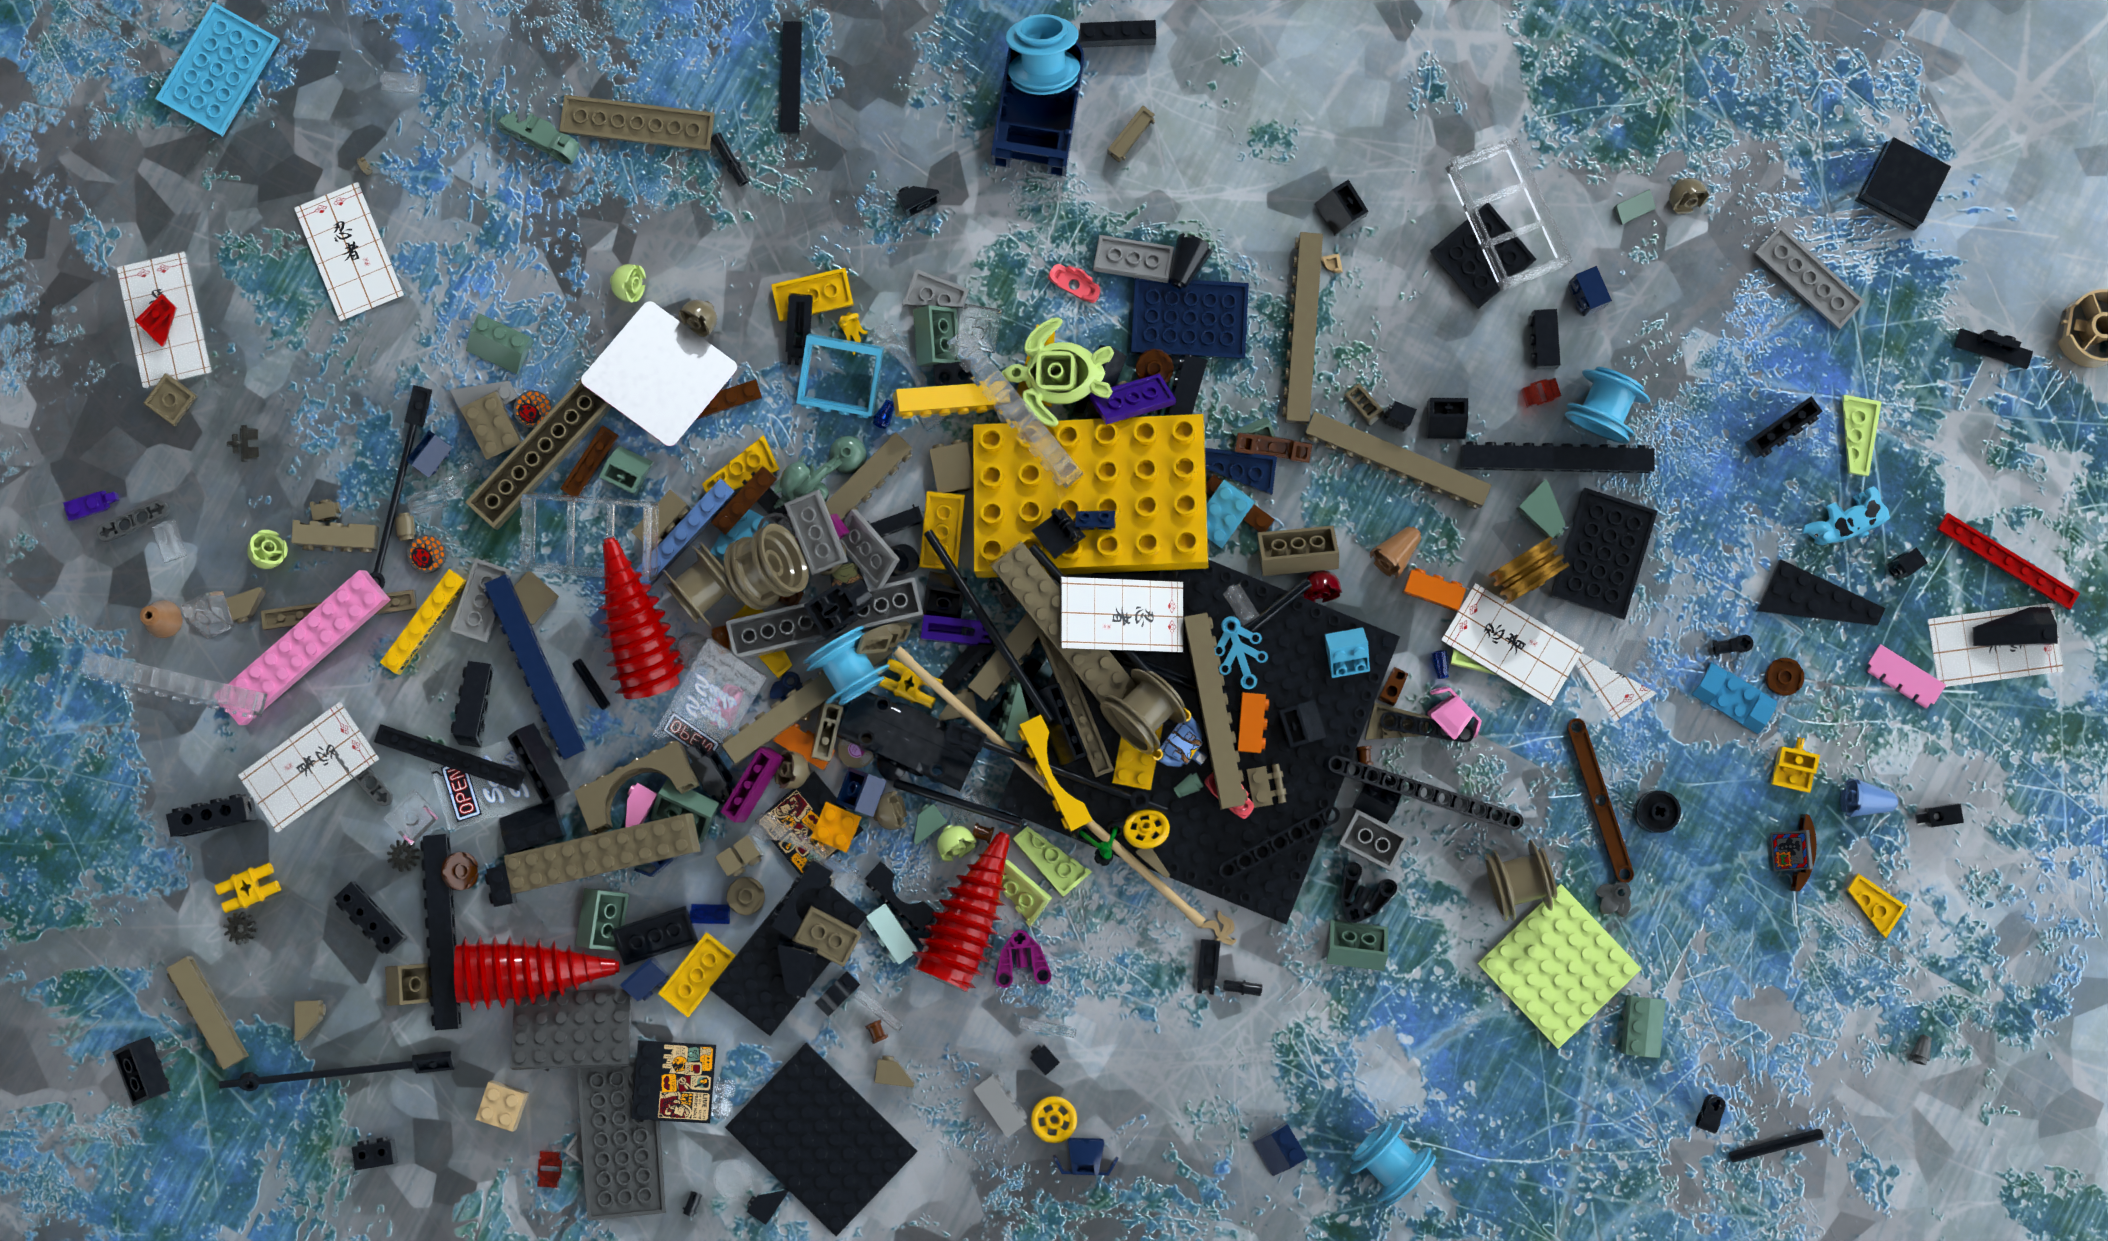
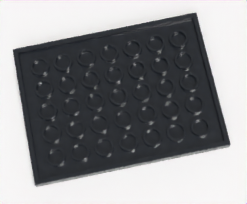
[725,1042,918,1236]

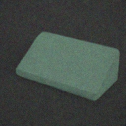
[1614,189,1656,224]
[1232,417,1276,440]

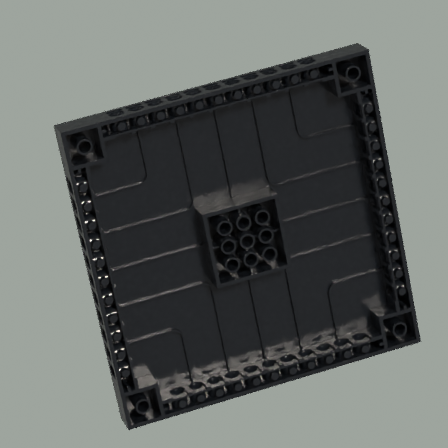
[998,559,1400,925]

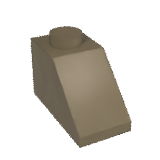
[223,587,266,624]
[938,689,977,721]
[295,1000,326,1041]
[875,1055,915,1088]

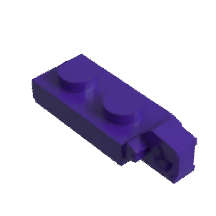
[63,491,119,522]

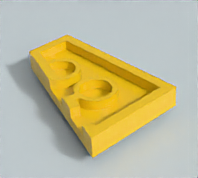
[1846,873,1907,938]

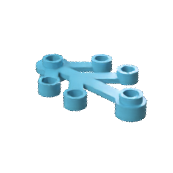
[1214,616,1268,689]

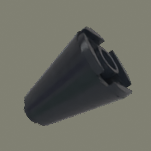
[1169,233,1213,289]

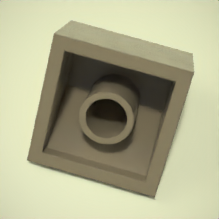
[385,963,433,1006]

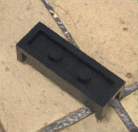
[867,504,924,538]

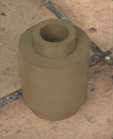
[394,513,416,541]

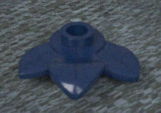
[770,671,803,702]

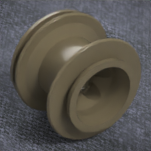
[663,542,740,627]
[1100,669,1186,755]
[1484,839,1557,921]

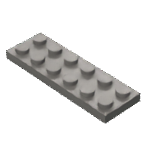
[1754,225,1865,330]

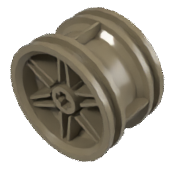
[724,524,809,610]

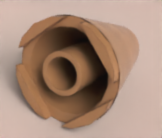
[1370,526,1421,579]
[140,600,183,638]

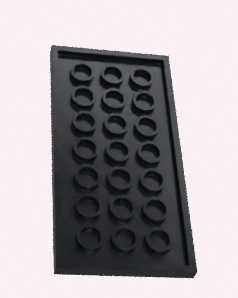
[709,873,868,1036]

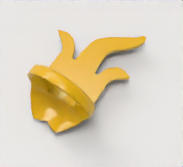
[837,312,869,355]

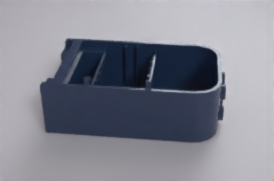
[991,41,1084,177]

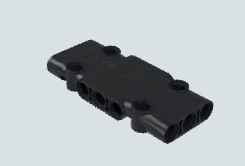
[837,691,978,792]

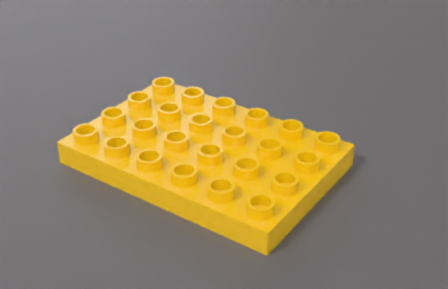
[973,414,1209,578]

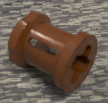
[1356,746,1374,765]
[972,822,995,844]
[865,1019,888,1044]

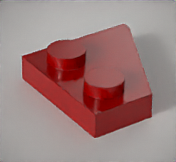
[134,294,177,347]

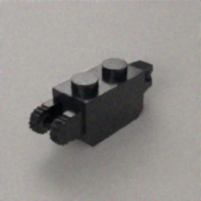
[687,741,733,805]

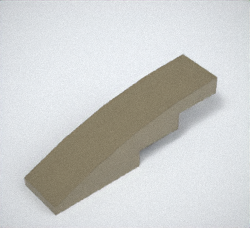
[856,622,912,654]

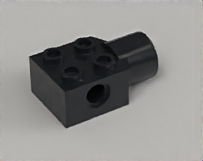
[804,579,874,640]

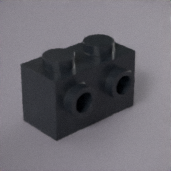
[485,865,517,907]
[352,1136,398,1171]

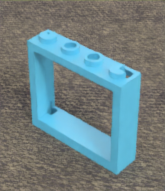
[796,334,884,418]

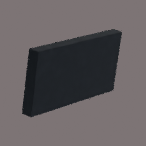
[612,906,698,966]

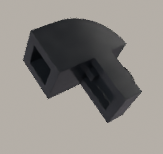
[815,971,860,1017]

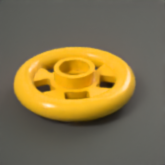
[1123,809,1170,849]
[1031,1096,1077,1143]

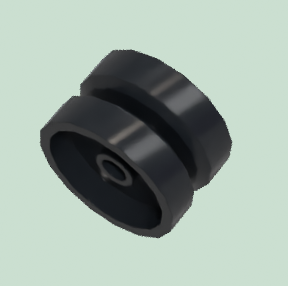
[1633,790,1681,833]

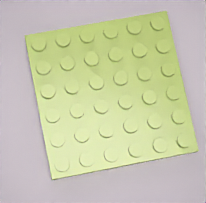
[1477,884,1641,1049]

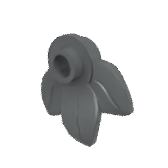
[1596,882,1631,917]

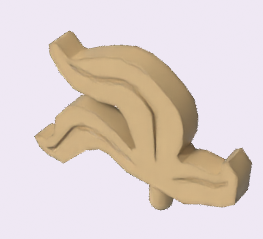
[1200,911,1236,945]

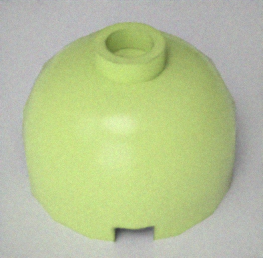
[610,264,646,303]
[247,530,288,569]
[937,825,977,862]

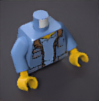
[1149,708,1207,767]

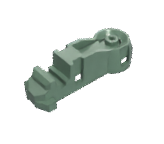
[496,110,580,165]

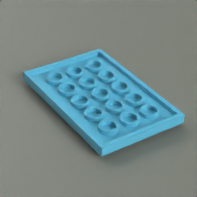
[155,2,280,137]

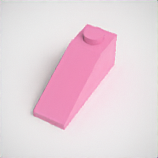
[625,783,658,828]

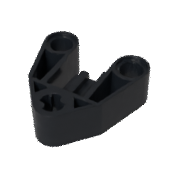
[1339,862,1397,923]

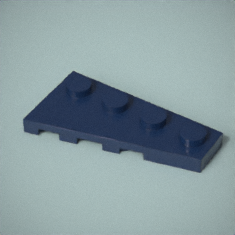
[1205,448,1277,495]

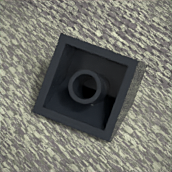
[923,571,967,619]

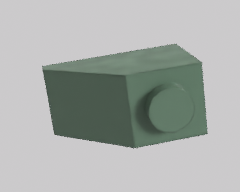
[914,803,948,845]

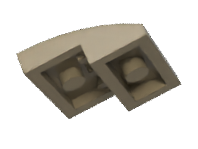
[514,570,559,625]

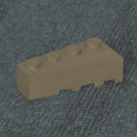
[291,520,379,553]

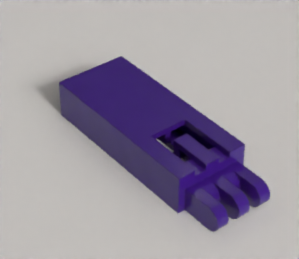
[921,615,992,646]

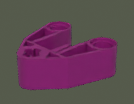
[996,929,1052,988]

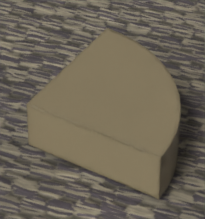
[356,157,373,176]

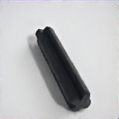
[572,659,610,710]

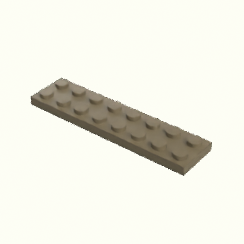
[559,95,715,151]

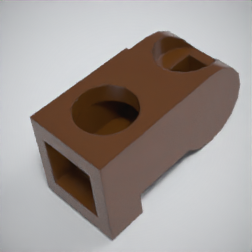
[1377,666,1408,707]

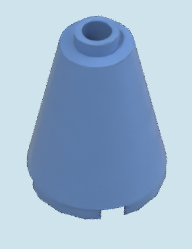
[1840,778,1898,817]

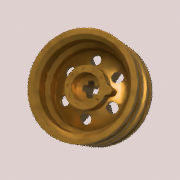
[1488,536,1570,604]

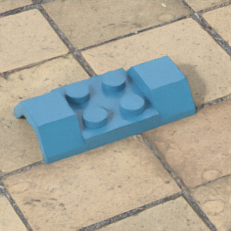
[1691,662,1778,734]

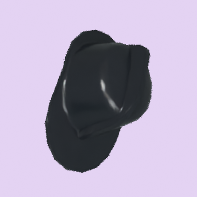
[890,544,920,576]

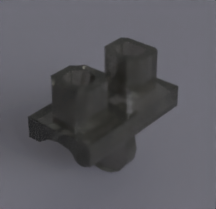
[227,425,259,462]

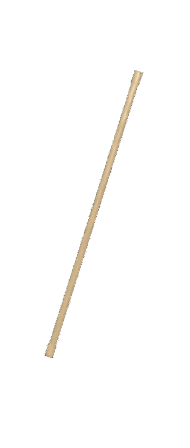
[893,646,1206,928]

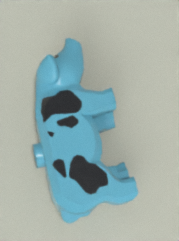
[1802,486,1890,545]

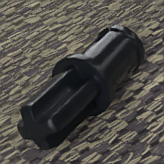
[1223,979,1263,996]

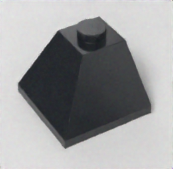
[896,186,941,219]

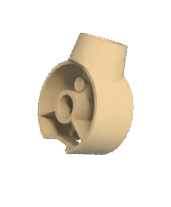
[2058,289,2108,368]

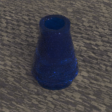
[872,400,894,429]
[1430,650,1449,679]

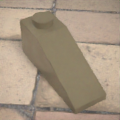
[811,702,843,762]

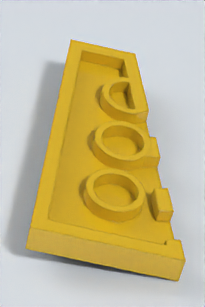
[702,435,780,493]

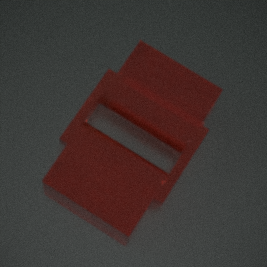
[1521,378,1561,408]
[537,1150,563,1188]

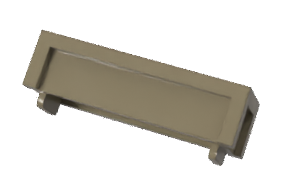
[1107,106,1155,162]

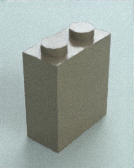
[929,440,974,494]

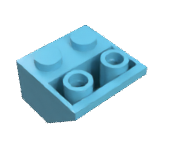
[1325,627,1370,678]

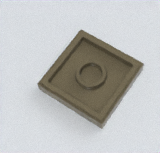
[143,373,198,427]

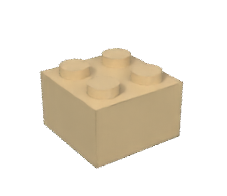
[475,1080,529,1132]

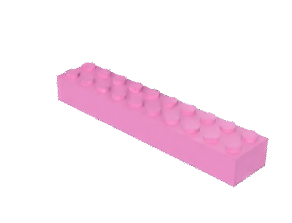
[215,570,391,725]

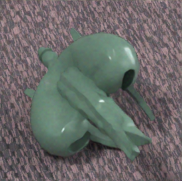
[774,455,842,509]

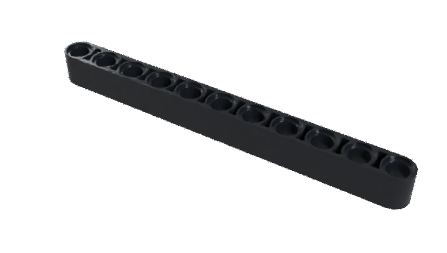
[1323,755,1524,830]

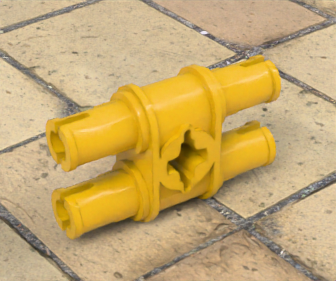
[878,658,943,708]
[215,863,281,913]

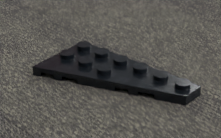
[1756,559,1886,626]

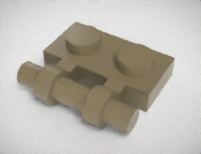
[1246,764,1287,808]

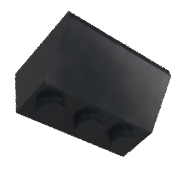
[499,800,567,855]
[112,1036,171,1106]

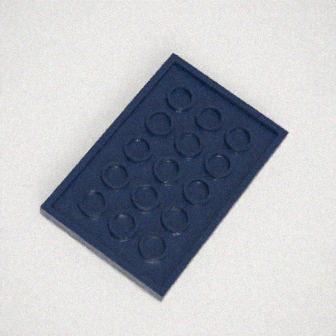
[1131,278,1249,359]

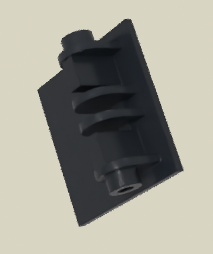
[1032,508,1086,559]

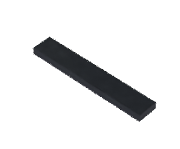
[780,21,802,134]

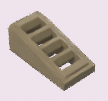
[1344,383,1384,426]
[1135,848,1170,878]

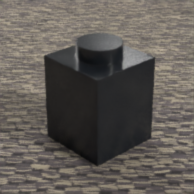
[1030,1044,1060,1076]

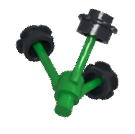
[1070,818,1125,866]

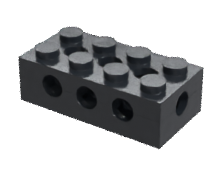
[166,794,258,837]

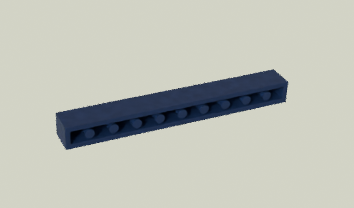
[483,574,587,760]

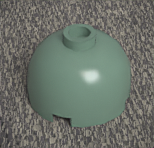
[829,436,867,474]

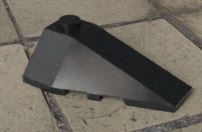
[1973,607,2058,646]

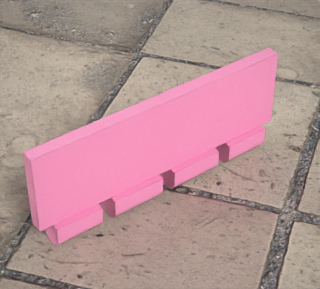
[1867,644,1946,709]

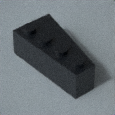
[451,661,494,748]

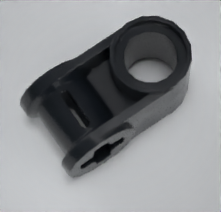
[1695,1094,1726,1134]

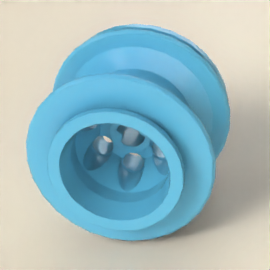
[1006,14,1080,95]
[1565,367,1650,444]
[803,626,890,706]
[1350,1120,1436,1207]

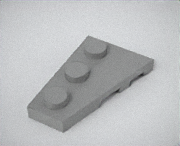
[902,269,969,308]
[450,381,518,424]

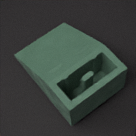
[998,676,1030,744]

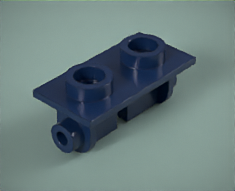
[1075,511,1116,531]

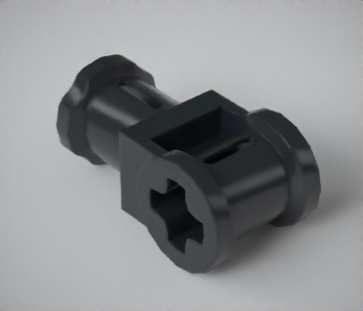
[1712,635,1754,657]

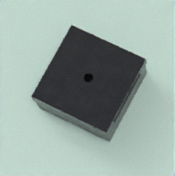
[1855,137,1951,231]

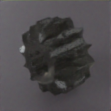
[387,839,421,872]
[223,912,258,945]

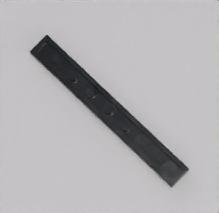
[374,724,525,791]

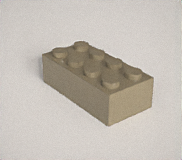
[1257,525,1339,576]

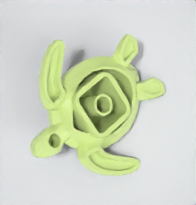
[1001,317,1114,427]

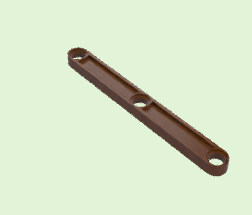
[1567,718,1634,883]

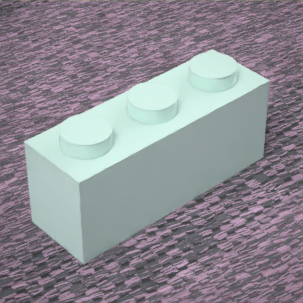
[866,903,919,964]

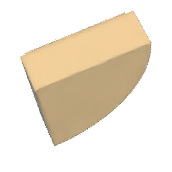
[1321,254,1343,273]

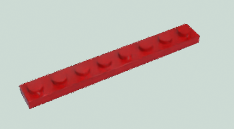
[1936,513,2080,610]

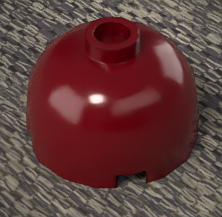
[1303,570,1342,603]

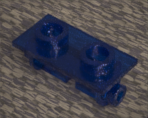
[690,904,730,924]

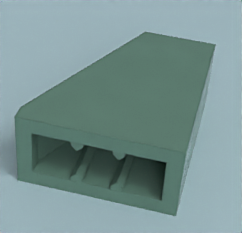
[1516,479,1566,539]

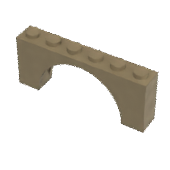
[574,740,700,835]

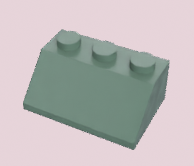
[913,305,960,367]
[466,313,534,375]
[650,779,720,843]
[575,888,629,951]
[1326,920,1388,971]
[1621,995,1666,1058]

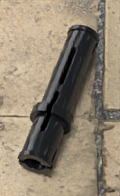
[711,132,749,187]

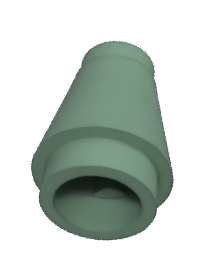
[1174,773,1204,798]

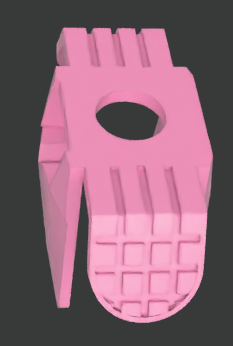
[1427,686,1482,740]

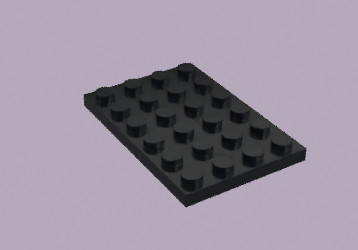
[1551,488,1658,620]

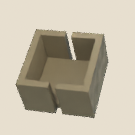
[715,835,764,877]

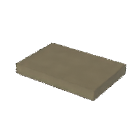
[792,905,862,967]

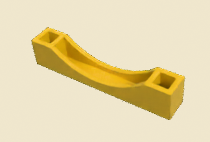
[1018,715,1093,832]

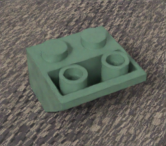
[599,446,654,496]

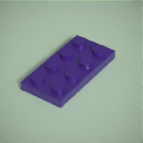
[1090,374,1176,425]

